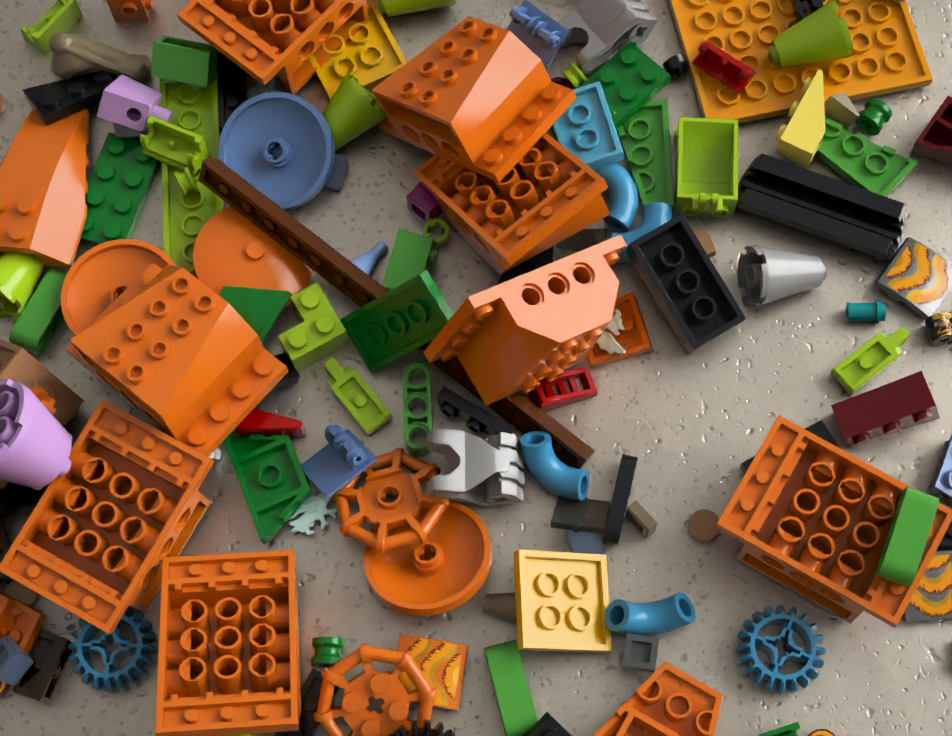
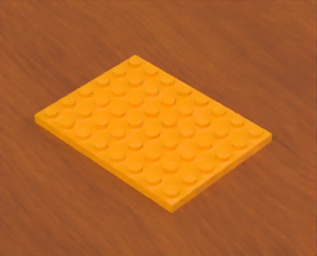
[668,0,933,124]

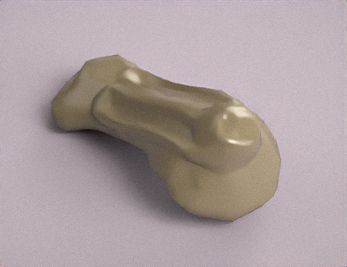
[49,32,152,83]

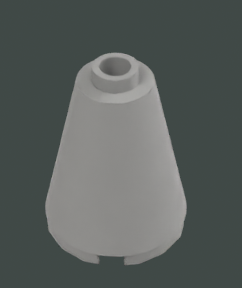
[738,245,827,306]

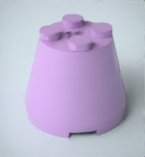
[0,379,73,490]

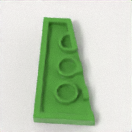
[617,99,675,210]
[815,117,919,197]

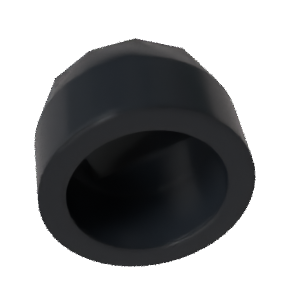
[663,53,688,78]

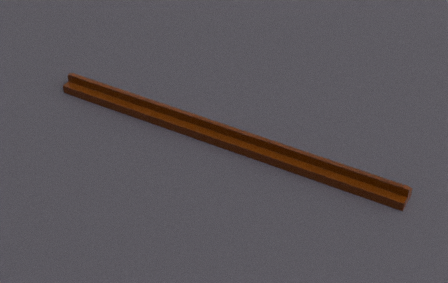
[198,156,595,469]

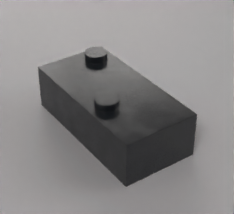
[625,213,746,354]

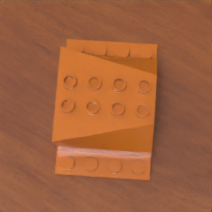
[177,0,369,95]
[371,16,577,183]
[413,132,611,275]
[423,235,627,406]
[66,263,289,457]
[0,399,214,635]
[715,415,952,628]
[155,550,301,736]

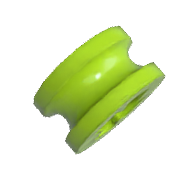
[561,61,588,88]
[173,166,198,197]
[423,218,450,248]

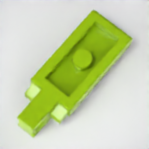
[831,326,910,396]
[323,357,392,436]

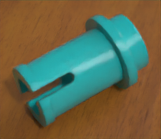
[846,300,886,324]

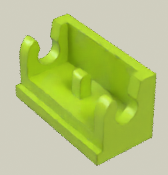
[21,0,83,55]
[140,115,208,176]

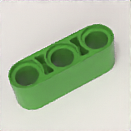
[9,268,66,356]
[403,363,433,458]
[876,486,939,588]
[484,640,538,736]

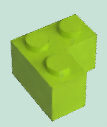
[278,282,350,372]

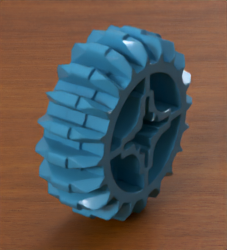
[736,605,826,695]
[68,606,158,693]

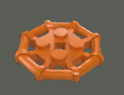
[332,448,450,554]
[313,643,438,736]

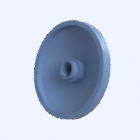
[218,92,335,211]

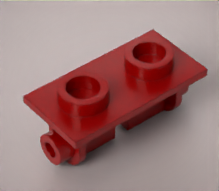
[692,41,756,94]

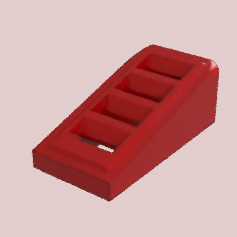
[528,366,598,412]
[236,409,306,437]

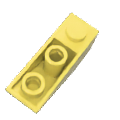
[775,69,826,168]

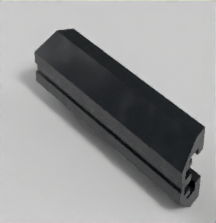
[736,154,906,261]

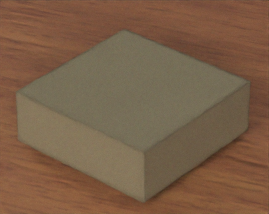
[625,500,658,538]

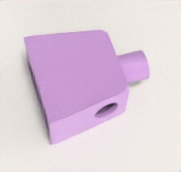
[96,74,173,131]

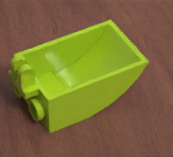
[674,117,738,218]

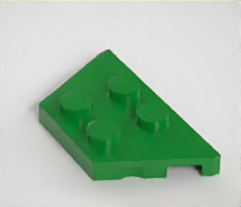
[218,286,292,343]
[224,433,312,544]

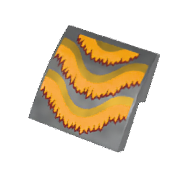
[875,237,952,320]
[902,549,952,622]

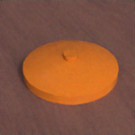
[193,206,313,312]
[60,239,176,336]
[363,500,493,616]

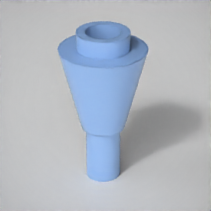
[351,241,388,276]

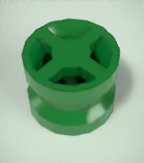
[855,98,893,135]
[311,637,345,668]

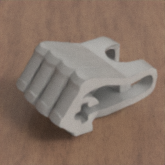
[558,0,657,75]
[426,429,525,507]

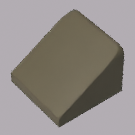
[824,93,860,130]

